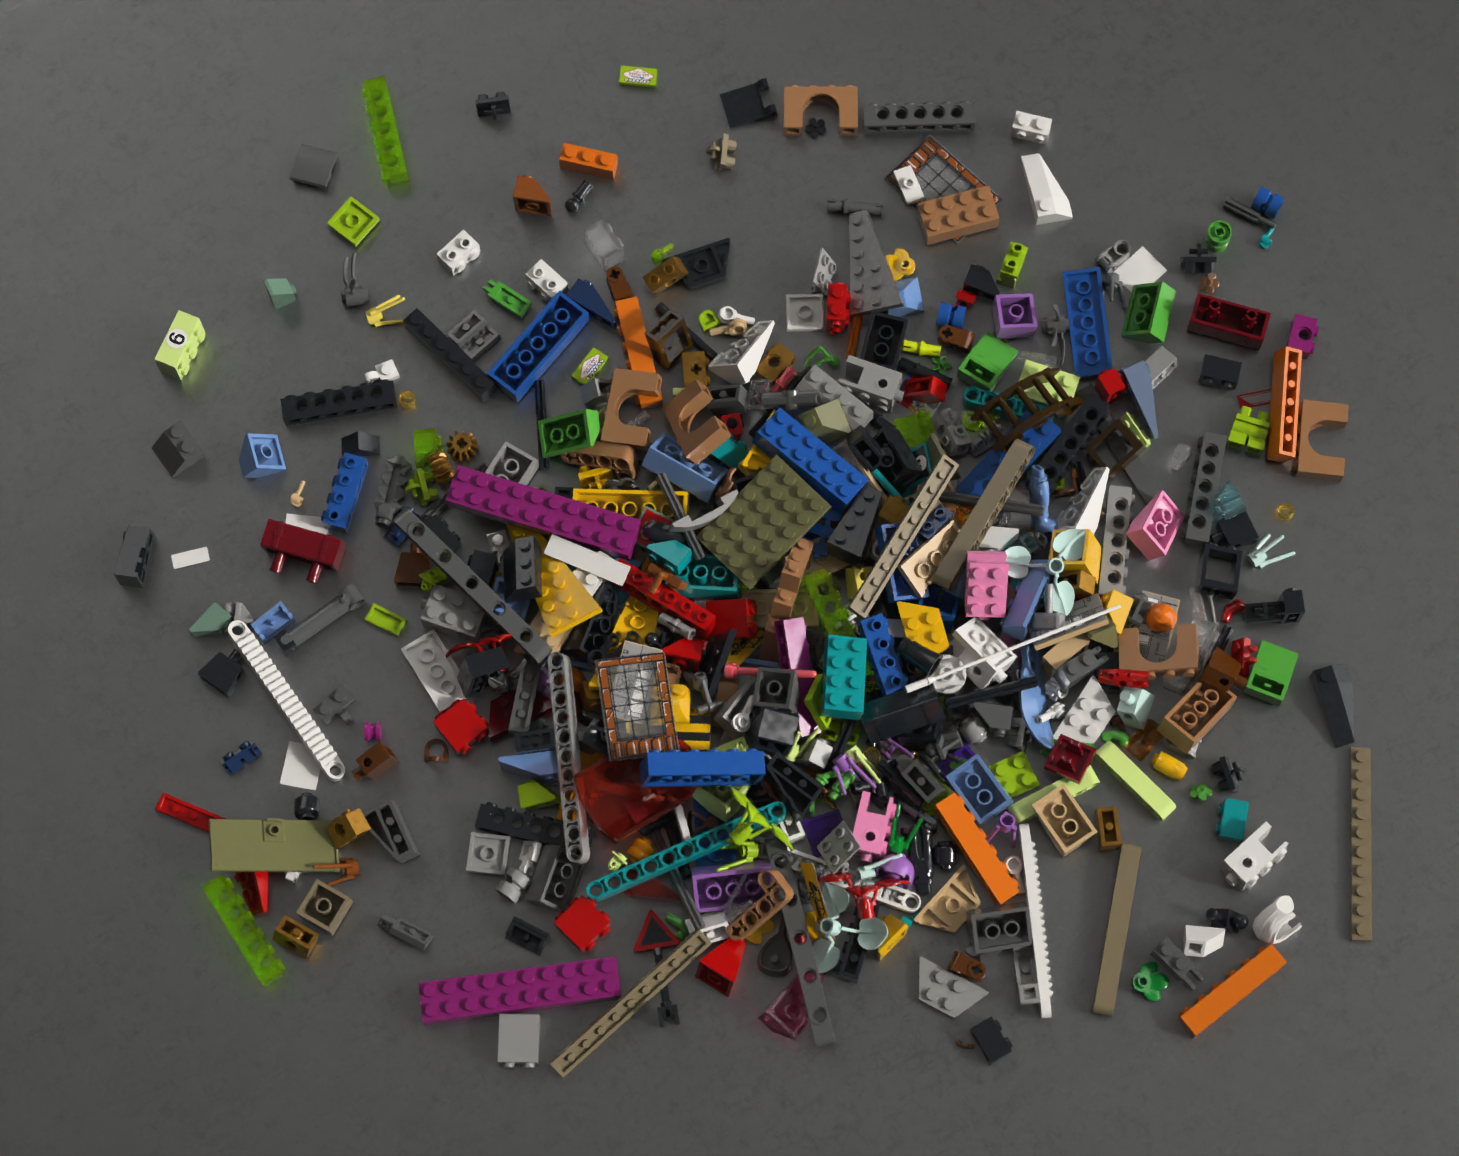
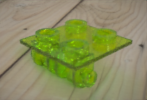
[893,409,936,449]

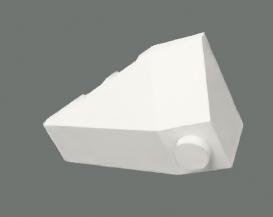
[1021,153,1073,225]
[708,320,775,384]
[1052,467,1109,535]

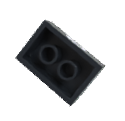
[860,311,909,371]

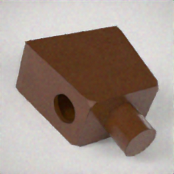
[394,543,431,588]
[1199,647,1248,692]
[351,741,399,781]

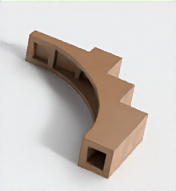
[758,538,815,663]

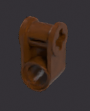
[606,266,633,303]
[937,325,975,353]
[946,951,986,982]

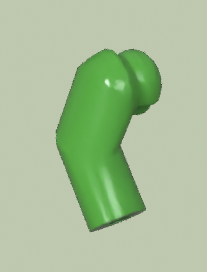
[1100,729,1129,746]

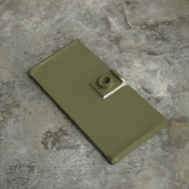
[208,818,340,872]

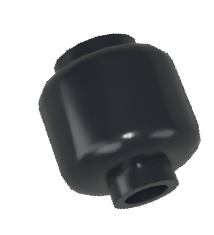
[294,792,320,820]
[933,841,959,870]

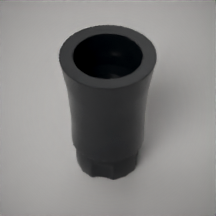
[896,637,943,677]

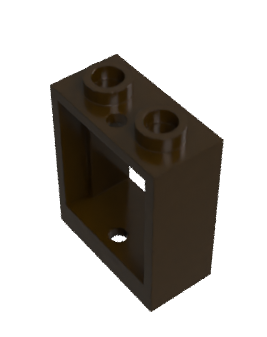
[645,309,693,369]
[1085,418,1147,479]

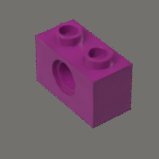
[1287,314,1319,360]

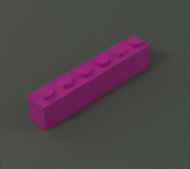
[774,617,821,737]

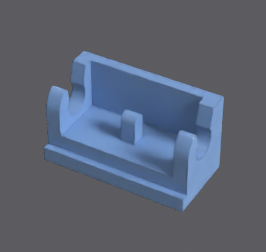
[250,601,295,644]

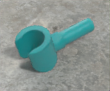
[1259,227,1274,249]
[901,907,922,929]

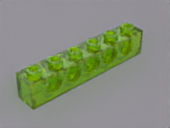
[361,76,409,187]
[802,568,873,679]
[202,874,286,988]

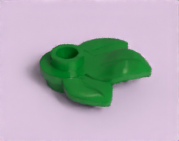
[1132,962,1170,1001]

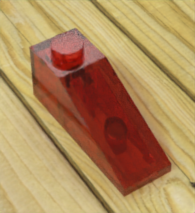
[623,871,682,904]

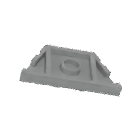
[918,956,988,1019]

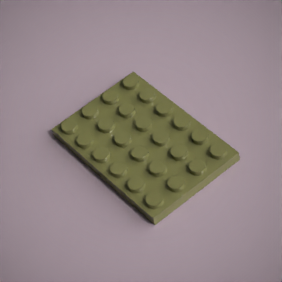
[696,455,831,590]

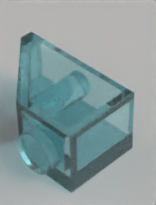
[1214,480,1246,520]

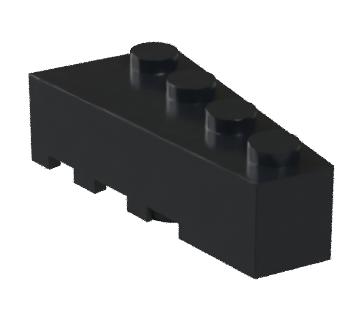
[827,485,882,569]

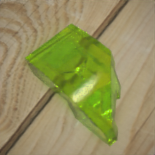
[960,410,999,433]

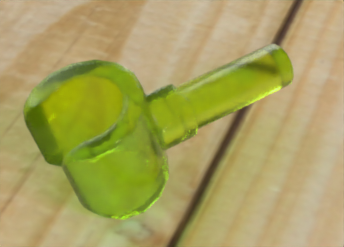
[651,243,674,264]

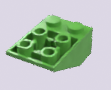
[957,332,1019,391]
[1243,640,1299,706]

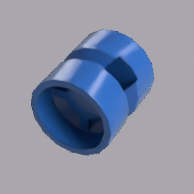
[1250,186,1285,219]
[936,302,966,329]

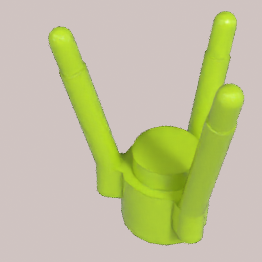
[716,839,758,872]

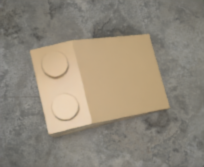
[1031,784,1097,857]

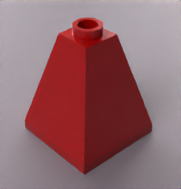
[695,938,746,997]

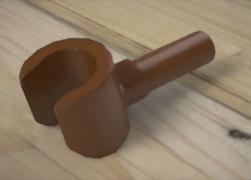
[1110,715,1131,738]

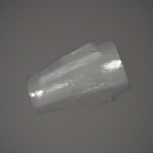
[1169,442,1192,472]

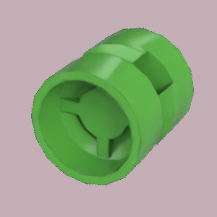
[1205,220,1232,252]

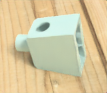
[1117,687,1155,730]

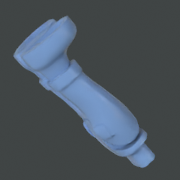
[1028,465,1058,532]

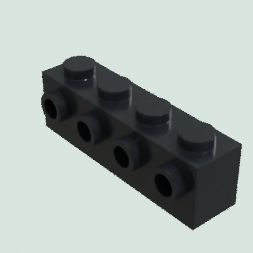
[836,903,881,984]

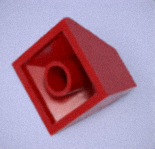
[662,637,704,678]

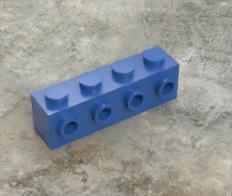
[321,452,368,534]
[856,613,908,696]

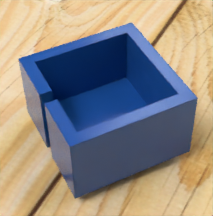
[918,583,960,634]

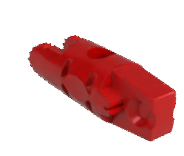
[1098,668,1149,688]

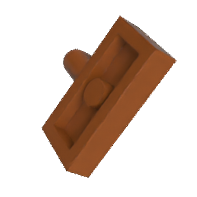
[647,563,689,594]

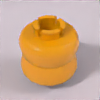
[626,837,655,864]

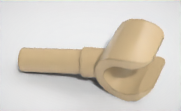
[291,480,306,507]

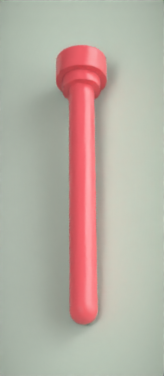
[724,663,817,678]

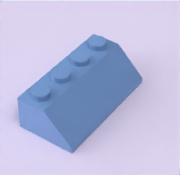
[642,433,729,502]
[1000,560,1052,641]

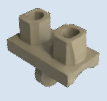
[706,133,737,172]

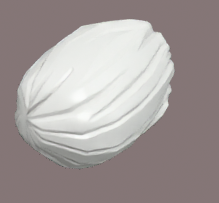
[1252,895,1302,944]

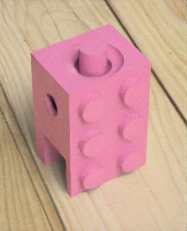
[964,551,1009,620]
[853,791,897,864]

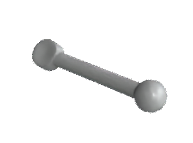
[1206,594,1219,630]

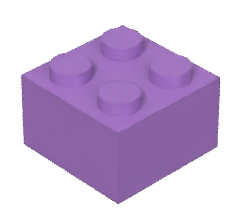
[992,293,1038,339]

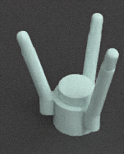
[1247,534,1295,568]
[856,853,902,885]

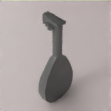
[757,901,793,977]

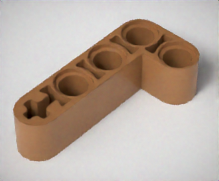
[561,441,639,480]
[728,869,794,941]

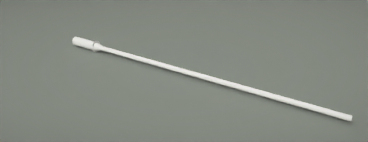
[904,604,1121,693]

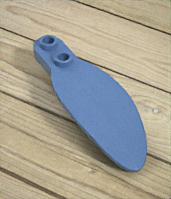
[1019,636,1054,749]

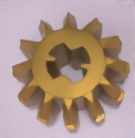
[446,430,479,463]
[427,451,454,484]

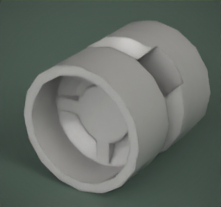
[495,867,531,904]

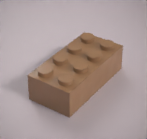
[917,185,1000,245]
[1157,680,1237,754]

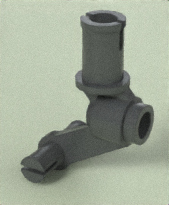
[682,670,723,715]

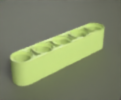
[1095,740,1176,821]
[1007,765,1100,826]

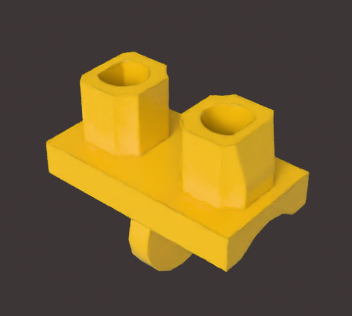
[578,466,614,489]

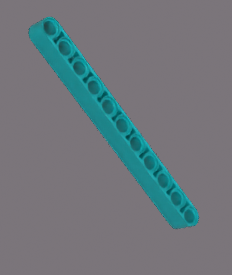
[586,802,786,902]

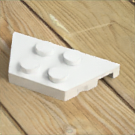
[1053,675,1116,744]

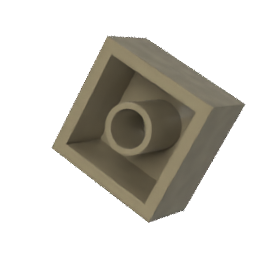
[296,879,353,936]

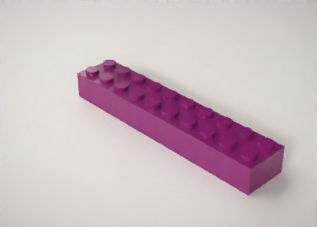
[446,465,642,561]
[418,956,621,1026]

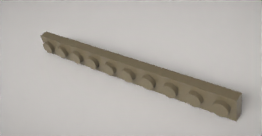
[847,454,959,620]
[1350,747,1372,942]
[549,928,712,1078]

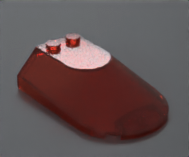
[573,733,697,844]

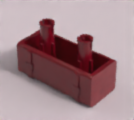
[1187,293,1271,350]
[260,519,346,584]

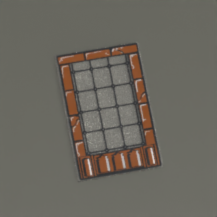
[884,134,1003,244]
[595,652,680,762]

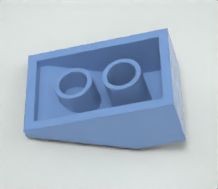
[498,750,559,786]
[946,754,1014,825]

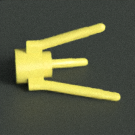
[365,295,405,327]

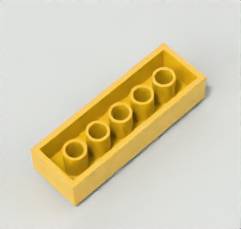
[573,489,690,521]

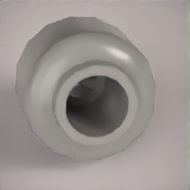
[959,715,988,745]

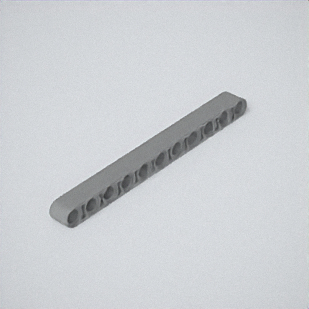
[548,652,590,864]

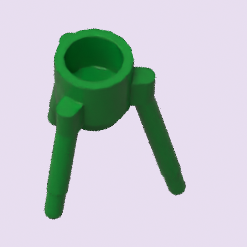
[887,803,923,853]

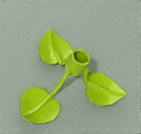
[726,786,794,852]

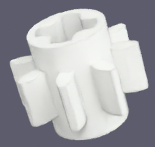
[1045,677,1069,701]

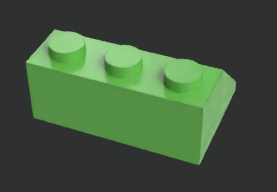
[1121,282,1176,344]
[538,409,600,458]

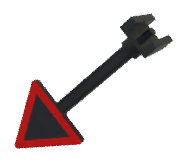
[633,909,680,1028]

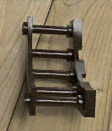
[970,367,1084,454]

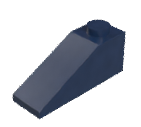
[567,278,616,330]

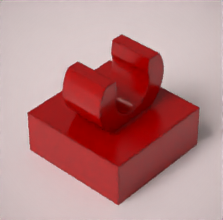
[955,288,978,311]

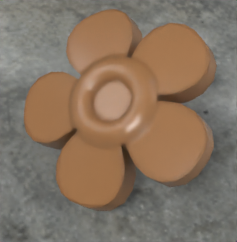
[1199,272,1220,294]

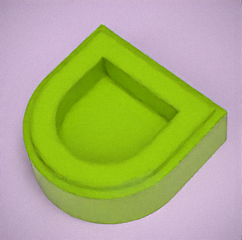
[698,310,720,333]

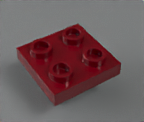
[1044,734,1096,785]

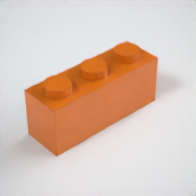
[559,143,618,180]

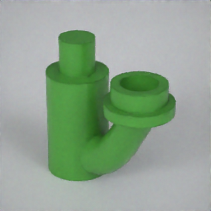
[814,770,856,801]

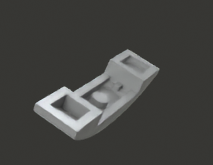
[668,489,738,532]
[1012,945,1041,1005]

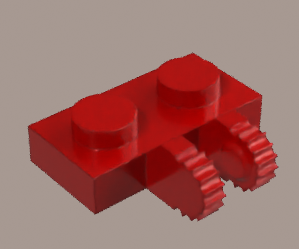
[1231,637,1257,677]

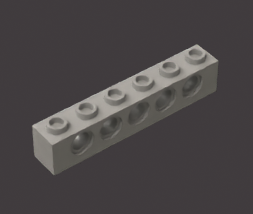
[1097,485,1135,596]

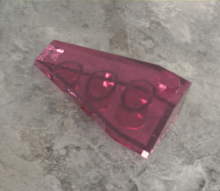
[758,972,826,1040]

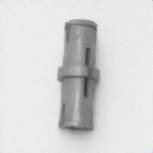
[658,612,696,640]

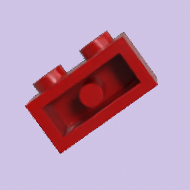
[1094,368,1126,405]

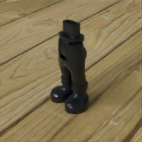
[900,825,937,894]

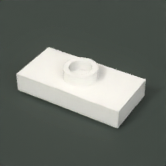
[893,165,925,206]

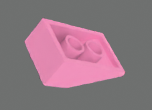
[1126,490,1185,561]

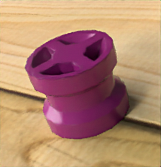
[364,721,382,741]

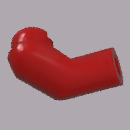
[1220,599,1245,624]

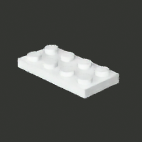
[401,629,467,712]

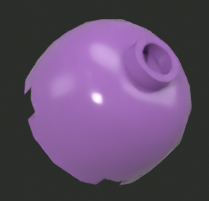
[875,853,915,889]

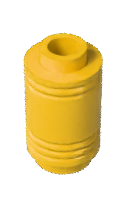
[1151,751,1188,781]

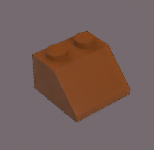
[513,175,552,217]

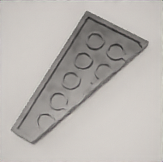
[849,210,905,317]

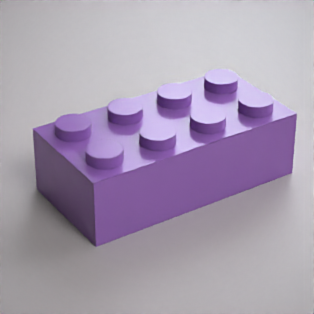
[691,859,772,913]

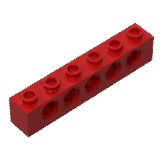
[609,558,716,640]

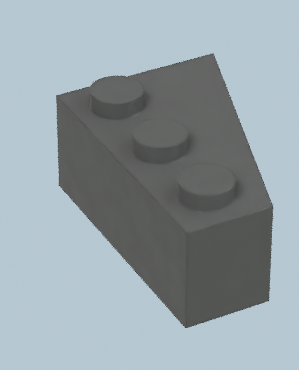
[363,799,420,863]

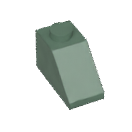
[263,278,297,309]
[188,602,234,637]

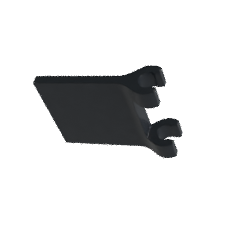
[720,78,778,128]

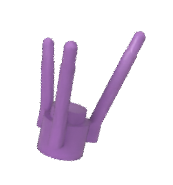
[878,736,918,777]
[832,753,876,795]
[986,812,1017,848]

